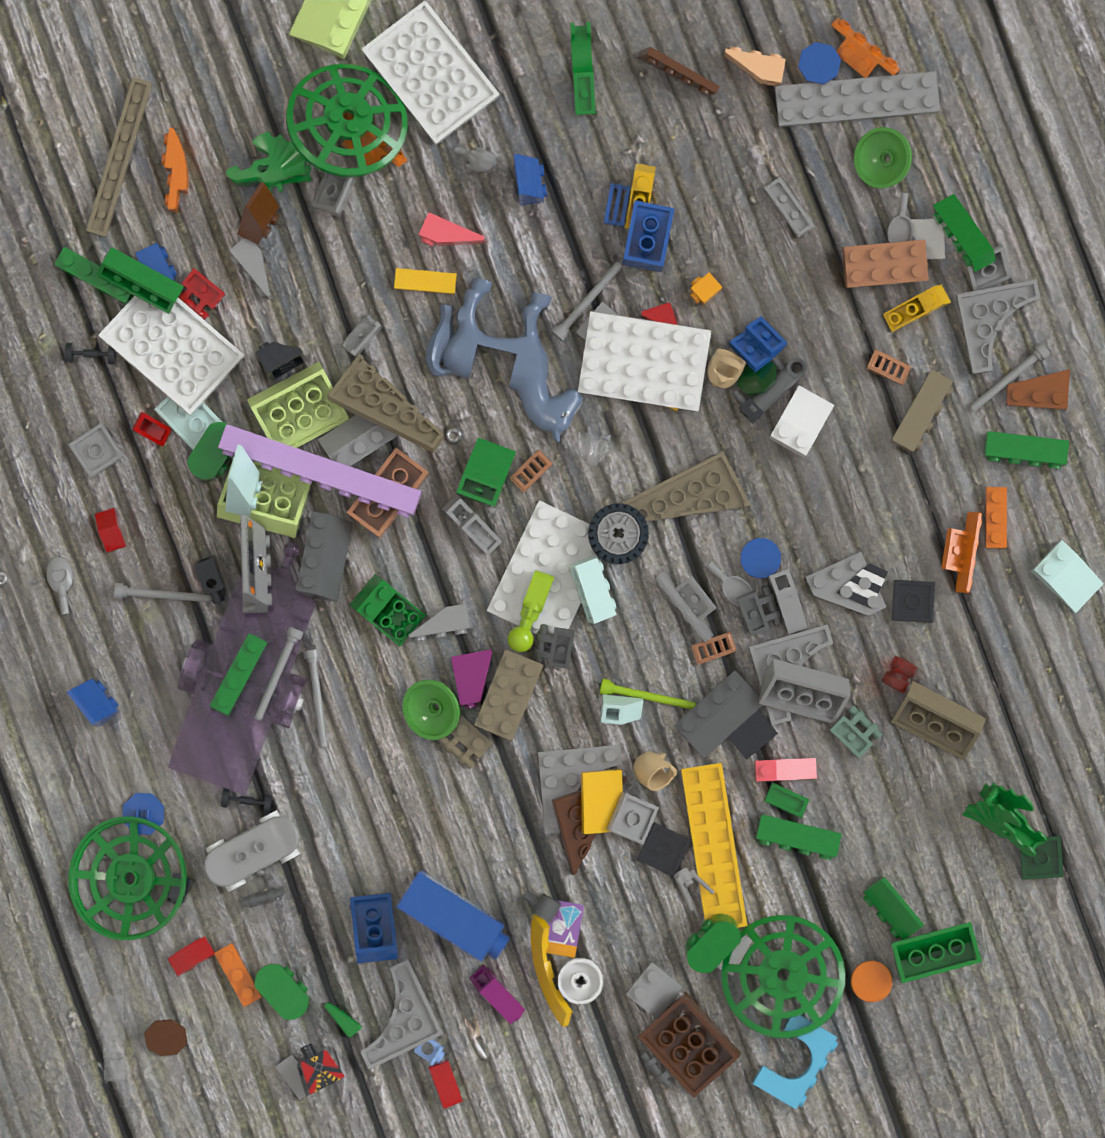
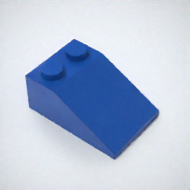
[514,154,547,206]
[622,201,675,272]
[67,679,120,727]
[350,893,398,964]

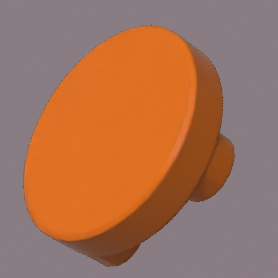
[851,961,892,1002]

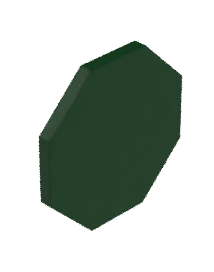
[737,361,777,396]

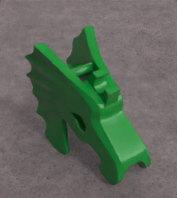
[226,131,312,194]
[962,782,1047,857]

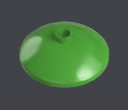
[854,127,912,189]
[402,679,460,740]

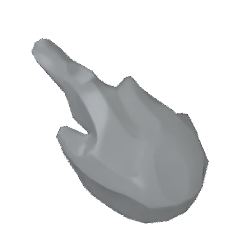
[454,147,497,174]

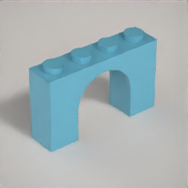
[752,1015,838,1109]

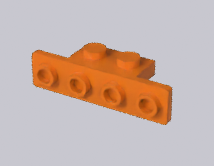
[831,19,900,78]
[342,113,408,167]
[941,512,982,593]

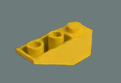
[625,163,656,229]
[883,284,951,332]

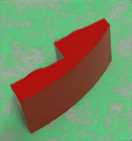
[167,936,215,977]
[428,1060,463,1109]

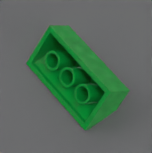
[891,922,982,984]

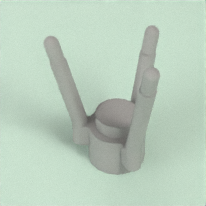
[673,868,714,918]

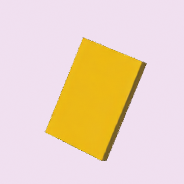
[581,769,623,834]

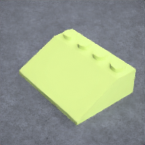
[289,0,371,59]
[247,362,349,448]
[217,461,311,538]

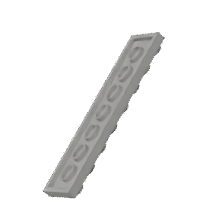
[775,71,940,127]

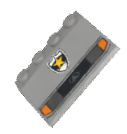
[240,515,272,613]

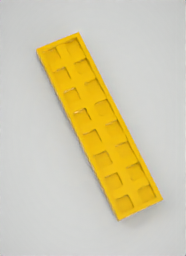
[681,763,747,927]

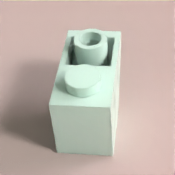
[600,694,643,725]

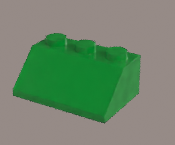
[862,876,924,940]

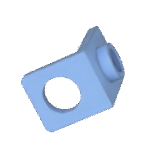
[414,1039,445,1066]

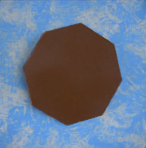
[144,1019,188,1056]

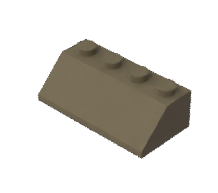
[891,681,986,760]

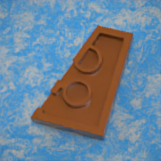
[1005,369,1070,410]

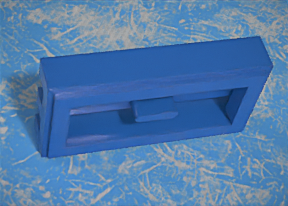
[604,183,631,227]

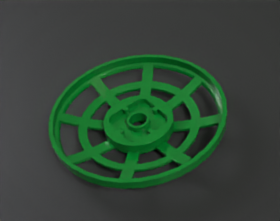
[286,64,407,178]
[68,816,186,940]
[721,915,845,1039]

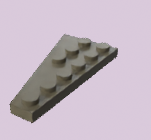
[327,353,444,453]
[622,452,751,522]

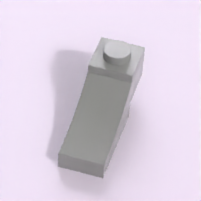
[442,495,502,556]

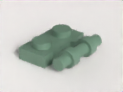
[829,705,883,759]

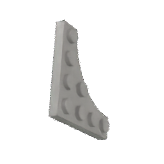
[956,279,1041,375]
[749,624,833,726]
[538,745,622,834]
[360,959,444,1070]

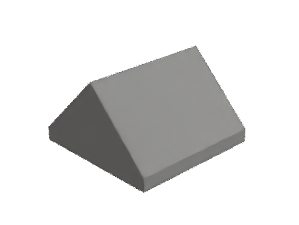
[311,173,355,218]
[961,245,1012,291]

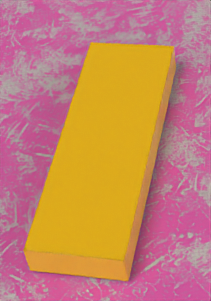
[394,268,457,295]

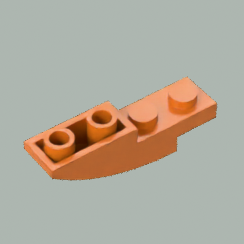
[161,128,189,213]

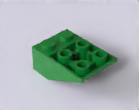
[456,438,516,509]
[349,574,426,647]

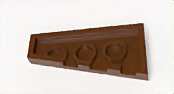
[637,47,720,96]

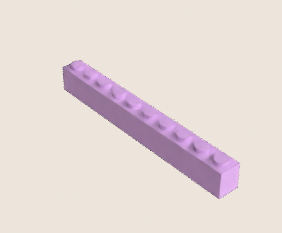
[218,424,422,518]

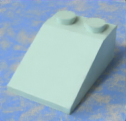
[225,445,262,517]
[1031,540,1104,613]

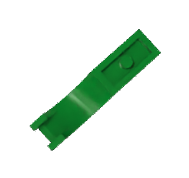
[570,22,596,115]

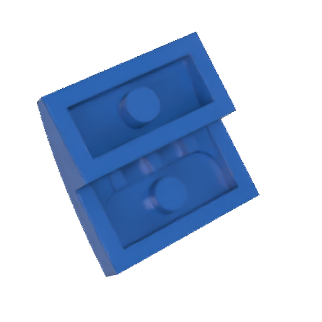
[729,316,787,372]

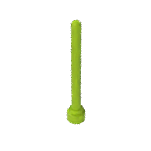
[599,678,697,710]

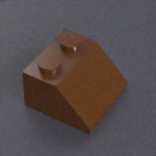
[237,182,280,244]

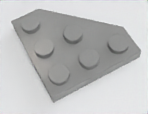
[805,552,886,616]

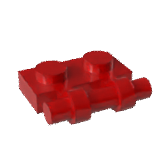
[179,268,226,320]

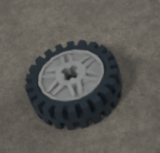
[588,503,649,564]

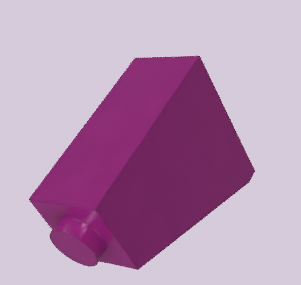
[451,649,492,709]
[469,964,526,1025]

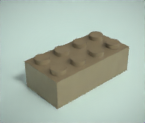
[474,649,544,742]

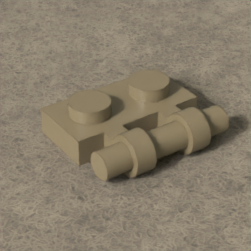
[440,716,493,769]

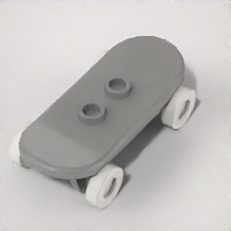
[204,811,300,892]

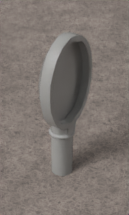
[887,192,914,243]
[47,557,73,615]
[706,561,753,606]

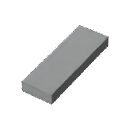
[763,177,815,238]

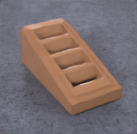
[866,349,911,386]
[509,450,553,493]
[691,632,737,665]

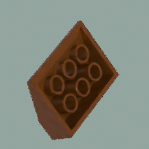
[638,992,741,1098]

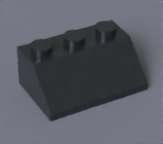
[255,342,307,381]

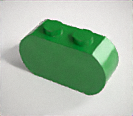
[187,422,235,481]
[685,914,741,973]
[255,963,310,1020]

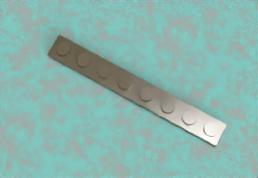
[86,77,153,238]

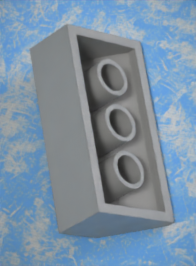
[318,415,398,467]
[759,659,851,724]

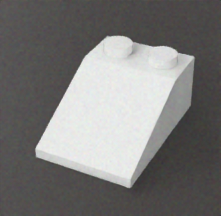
[769,386,834,458]

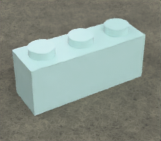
[569,556,616,624]

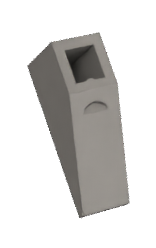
[229,238,271,300]
[768,569,808,635]
[409,604,471,642]

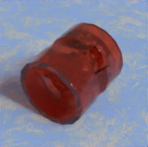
[881,656,918,693]

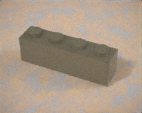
[890,369,954,454]

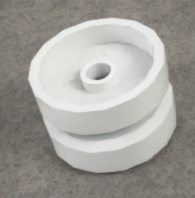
[558,958,603,1004]

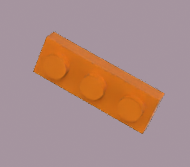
[985,487,1007,549]
[215,943,262,1007]

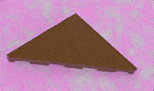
[552,776,627,875]

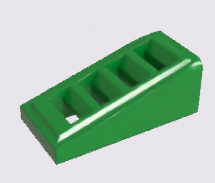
[324,1002,363,1037]

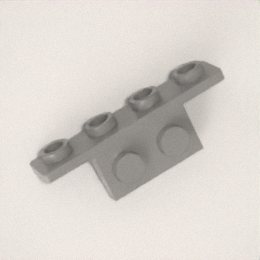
[655,572,716,642]

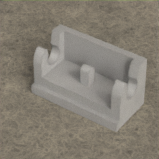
[340,314,382,358]

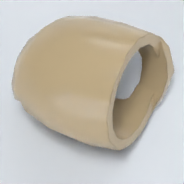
[707,348,746,389]
[634,751,677,791]

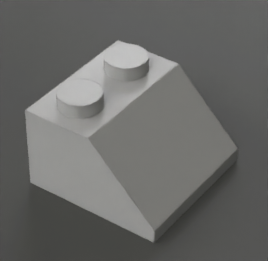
[625,961,683,1018]

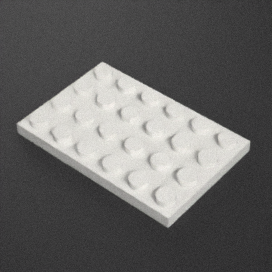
[361,0,500,145]
[98,296,245,416]
[578,311,712,411]
[487,500,601,635]

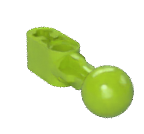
[507,569,555,652]

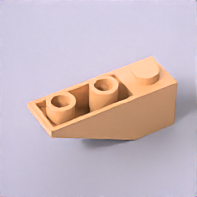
[724,47,786,86]

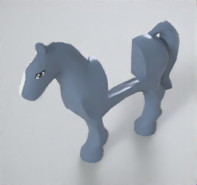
[425,278,583,442]

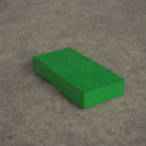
[764,783,810,818]

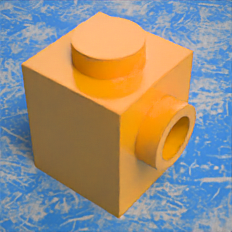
[690,272,722,306]

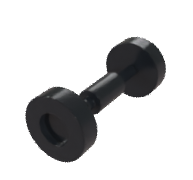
[65,342,116,365]
[221,787,273,814]

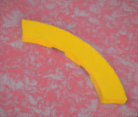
[530,914,572,1027]

